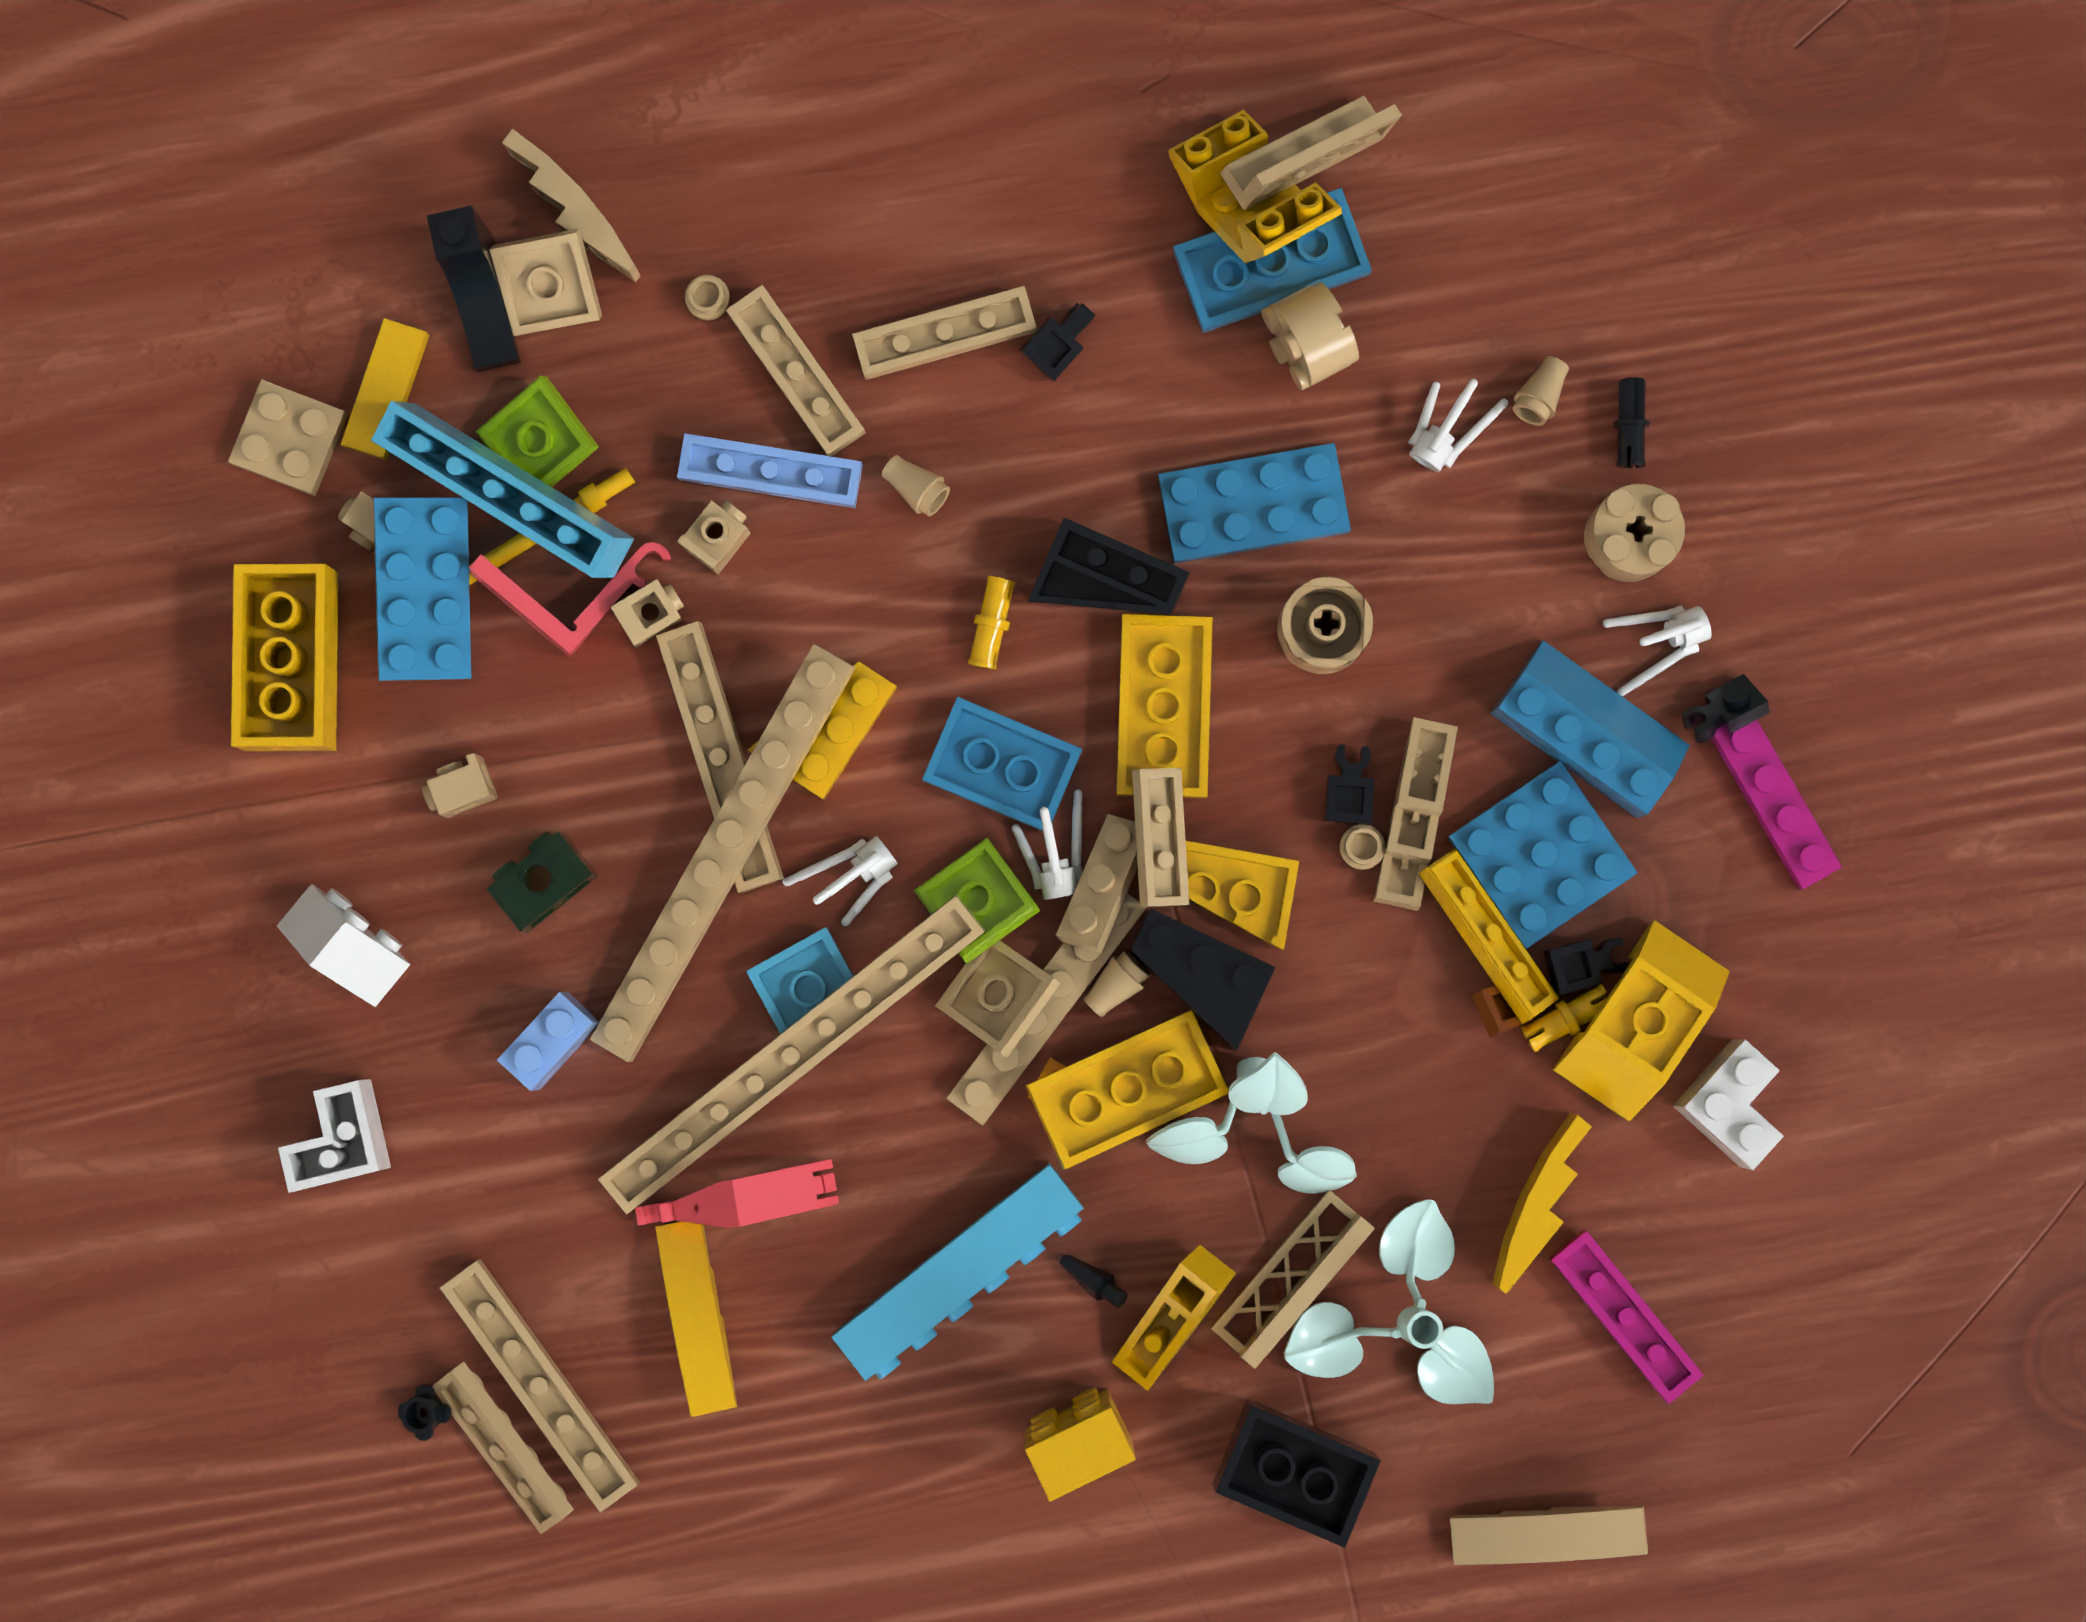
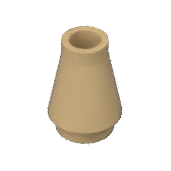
[1513,356,1569,426]
[882,455,950,517]
[1083,950,1150,1017]

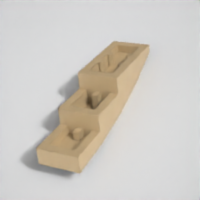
[502,129,641,283]
[1373,717,1458,911]
[1450,1506,1648,1565]

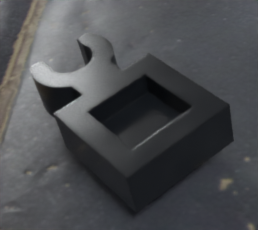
[1681,674,1770,744]
[1324,744,1374,825]
[1543,938,1630,995]

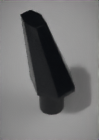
[1059,1255,1127,1308]

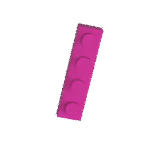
[1712,720,1842,890]
[1549,1229,1704,1404]

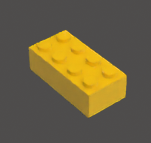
[231,564,338,751]

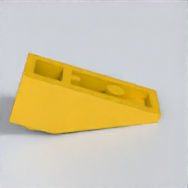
[1112,1245,1236,1391]

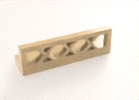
[1220,96,1402,211]
[1210,1190,1375,1369]

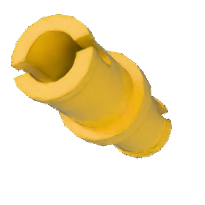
[968,576,1016,670]
[1520,984,1607,1053]

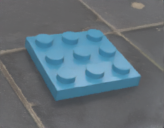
[1447,761,1638,949]

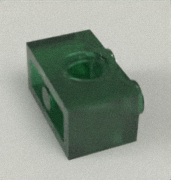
[487,832,599,933]

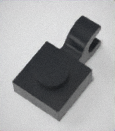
[1019,303,1095,381]

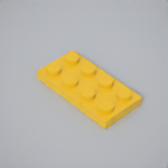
[1116,614,1213,798]
[1025,1010,1229,1170]

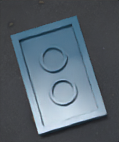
[922,697,1082,831]

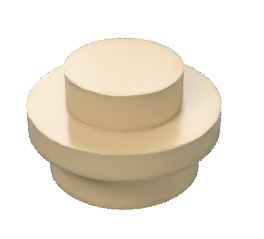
[685,275,730,320]
[1339,824,1385,870]

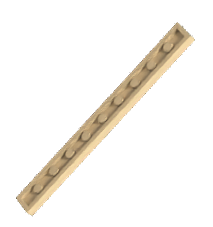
[590,644,856,1062]
[598,894,985,1215]

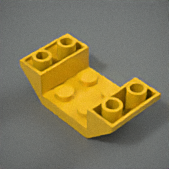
[1168,109,1342,263]
[1552,920,1730,1122]

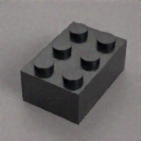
[1212,1398,1381,1548]

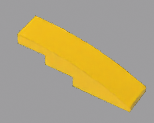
[1492,1113,1592,1294]
[655,1221,737,1417]

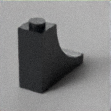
[427,205,521,373]

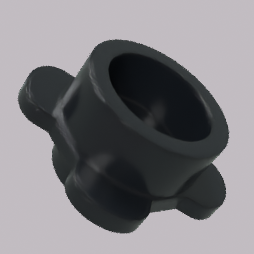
[398,1385,452,1441]

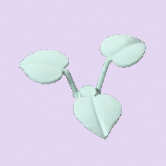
[1146,1052,1357,1194]
[1284,1199,1494,1404]

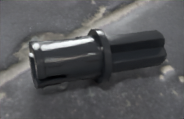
[1614,377,1650,469]

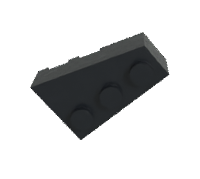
[1028,518,1190,614]
[1130,909,1275,1051]

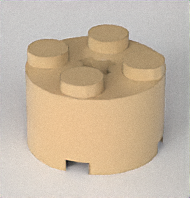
[1261,282,1359,391]
[1584,484,1685,582]
[1277,577,1373,674]

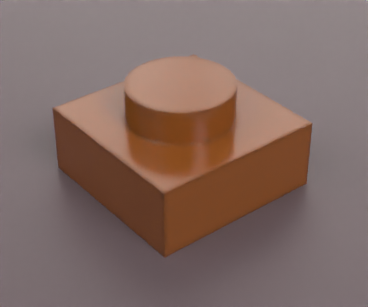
[1471,985,1534,1037]

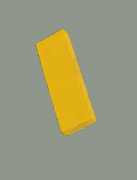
[341,318,430,461]

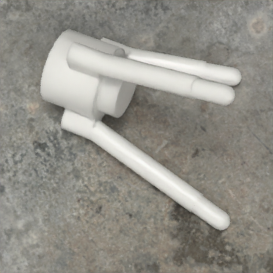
[1408,379,1509,472]
[1602,605,1712,696]
[1012,789,1083,900]
[783,836,898,926]

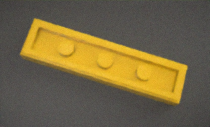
[1418,848,1559,1024]

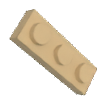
[1132,768,1189,908]
[1056,814,1138,954]

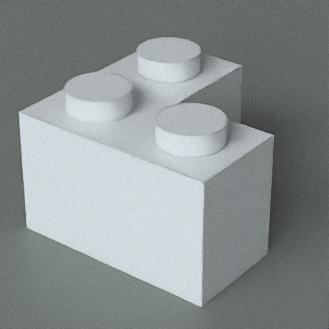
[277,884,410,1007]
[1673,1039,1784,1170]
[278,1079,391,1193]

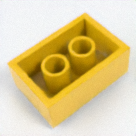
[1025,1387,1136,1502]

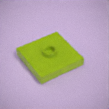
[475,375,599,487]
[914,838,1040,964]

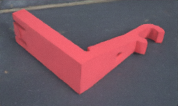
[469,542,671,658]
[635,1159,839,1228]

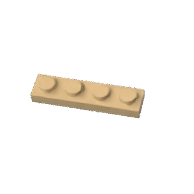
[726,285,866,457]
[852,286,1037,380]
[432,1362,574,1534]

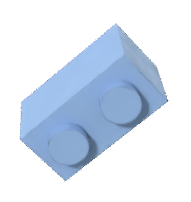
[497,992,600,1091]

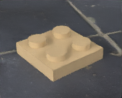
[489,228,602,336]
[228,379,349,497]
[935,940,1061,1058]

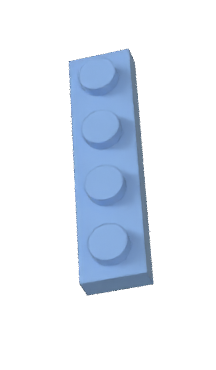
[677,433,863,509]

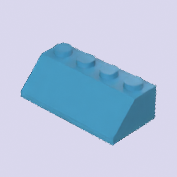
[1490,640,1690,818]

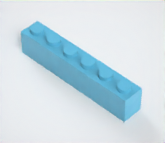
[371,401,635,578]
[832,1162,1084,1381]

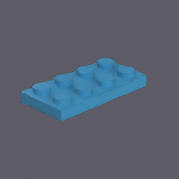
[1173,188,1372,334]
[1158,443,1351,564]
[373,497,471,681]

